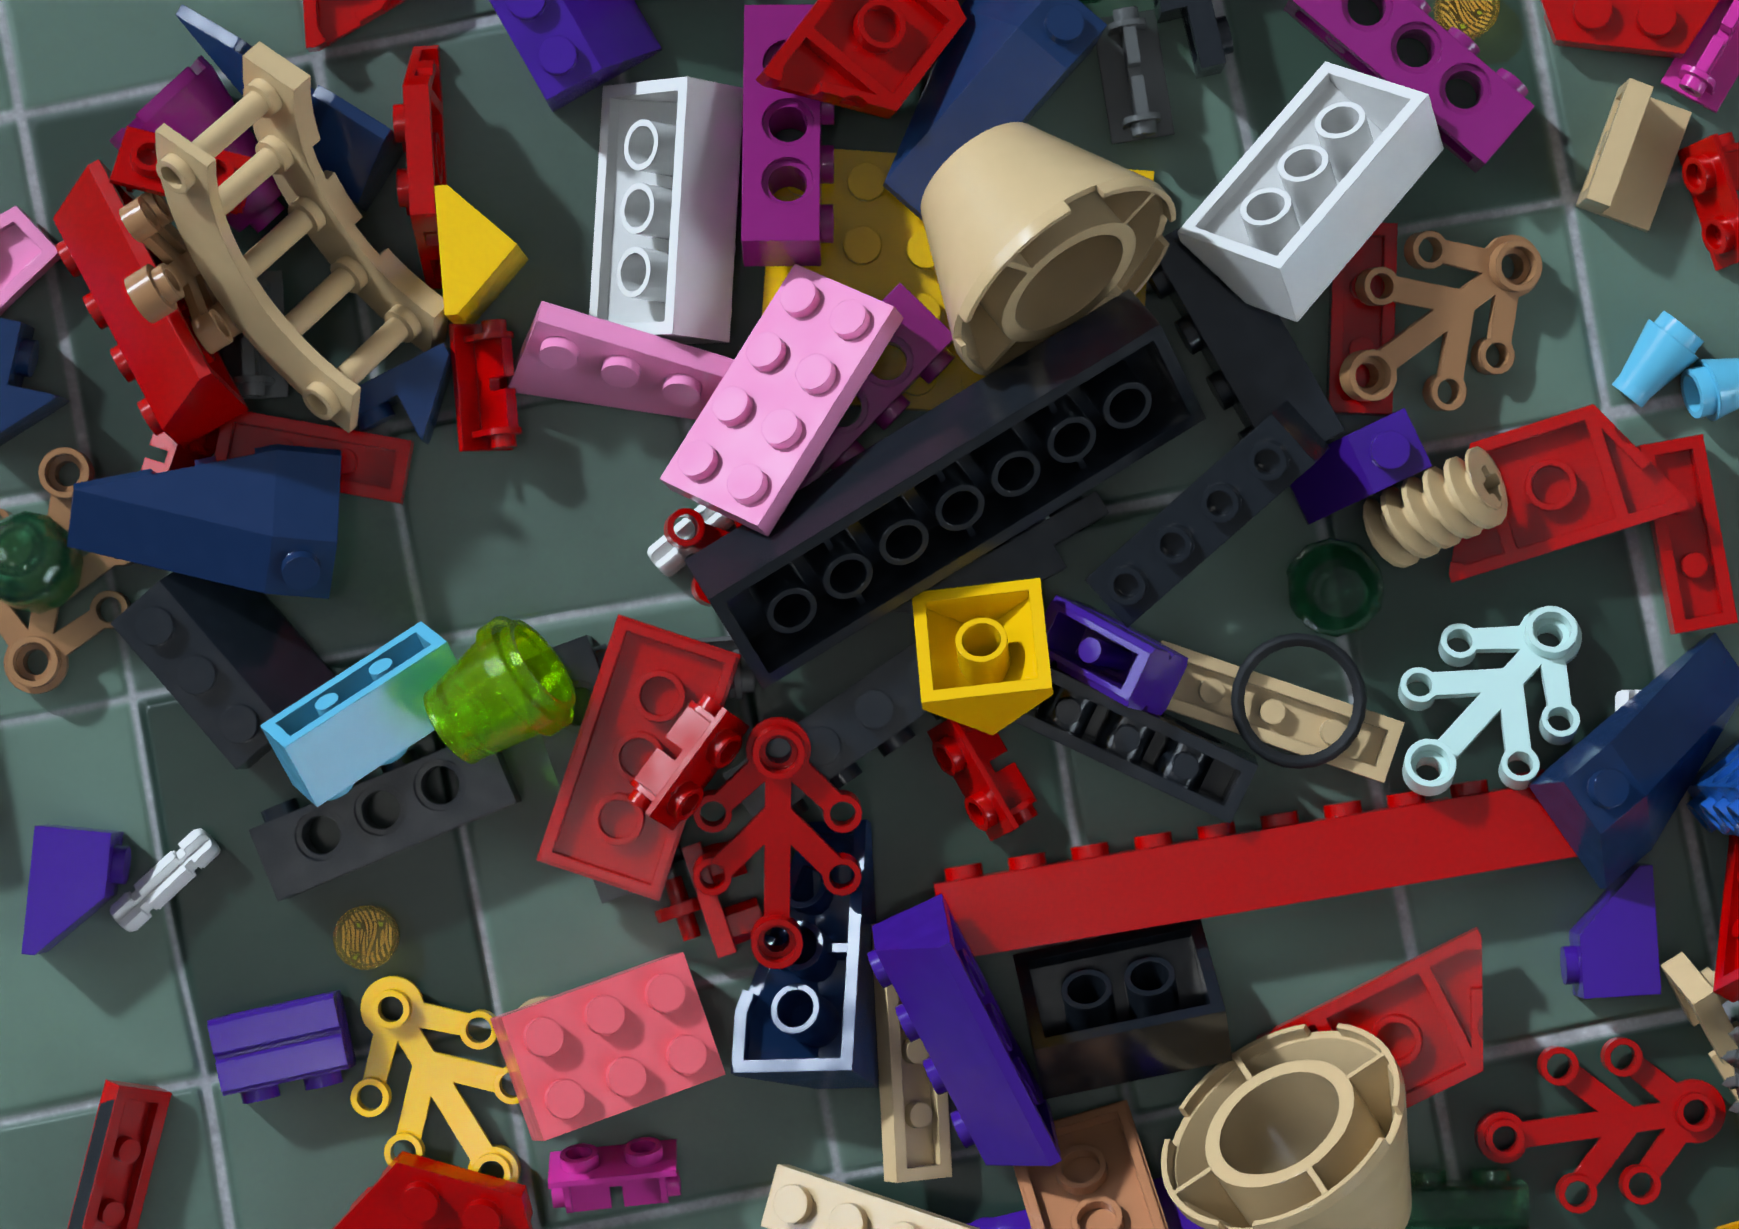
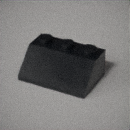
[110,572,336,770]
[1013,919,1232,1100]

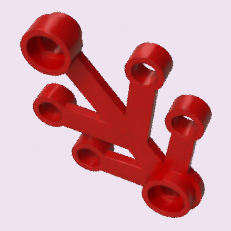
[693,717,862,969]
[1474,1037,1726,1214]

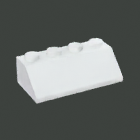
[1177,61,1444,322]
[589,76,743,344]

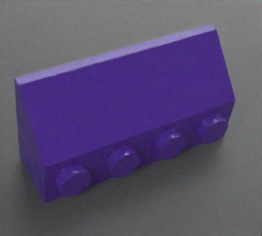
[489,0,662,112]
[867,894,1062,1166]

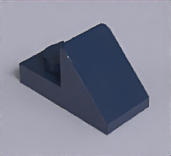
[0,318,69,446]
[357,343,452,444]

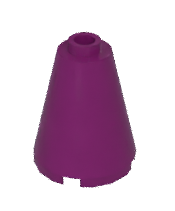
[109,55,285,234]

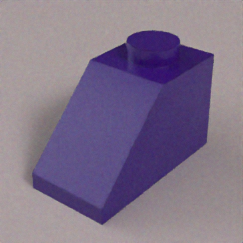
[1289,408,1432,525]
[21,824,131,955]
[1560,863,1661,999]

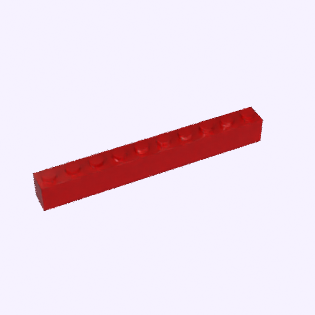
[933,769,1578,956]

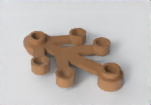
[119,192,242,354]
[1339,230,1542,411]
[0,447,134,694]

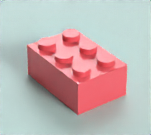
[490,952,726,1141]

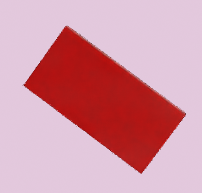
[536,614,742,901]

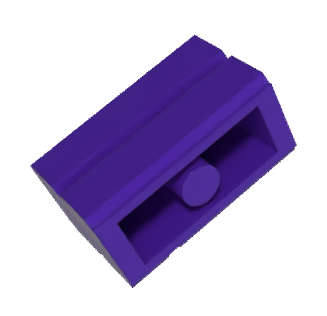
[1045,595,1188,716]
[207,990,356,1104]

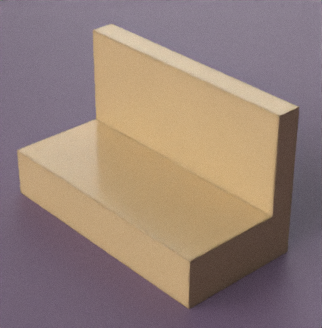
[1576,78,1692,232]

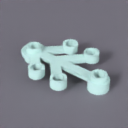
[1398,606,1582,796]

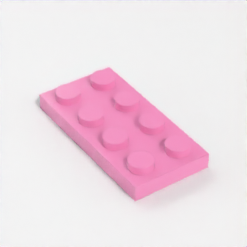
[660,264,904,536]

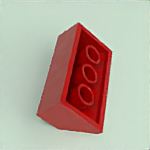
[53,159,249,448]

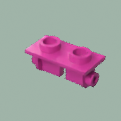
[1660,0,1739,113]
[548,1137,681,1213]

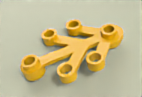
[350,976,521,1183]

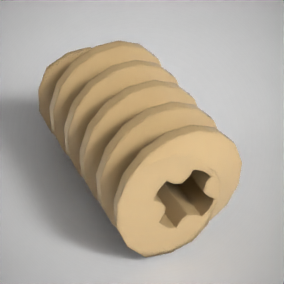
[1363,446,1508,568]

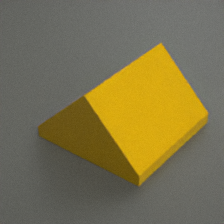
[434,185,529,324]
[912,578,1053,735]

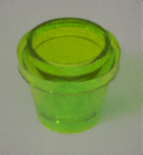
[423,616,576,764]

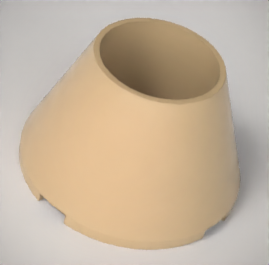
[921,122,1176,376]
[1161,1023,1412,1229]

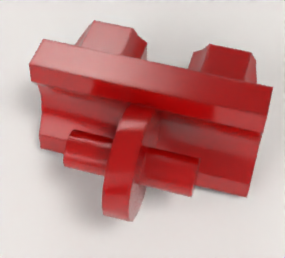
[654,841,763,958]

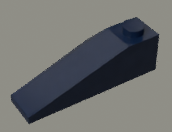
[883,0,1107,221]
[175,4,404,212]
[67,444,341,599]
[1528,633,1739,889]
[731,819,879,1089]

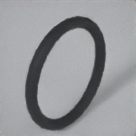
[1231,633,1367,769]

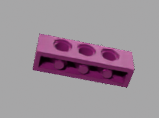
[1283,0,1535,173]
[741,4,835,266]
[796,282,955,492]

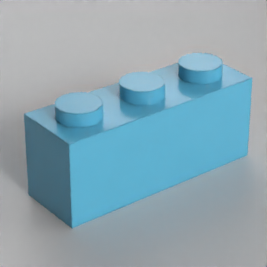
[260,621,478,807]

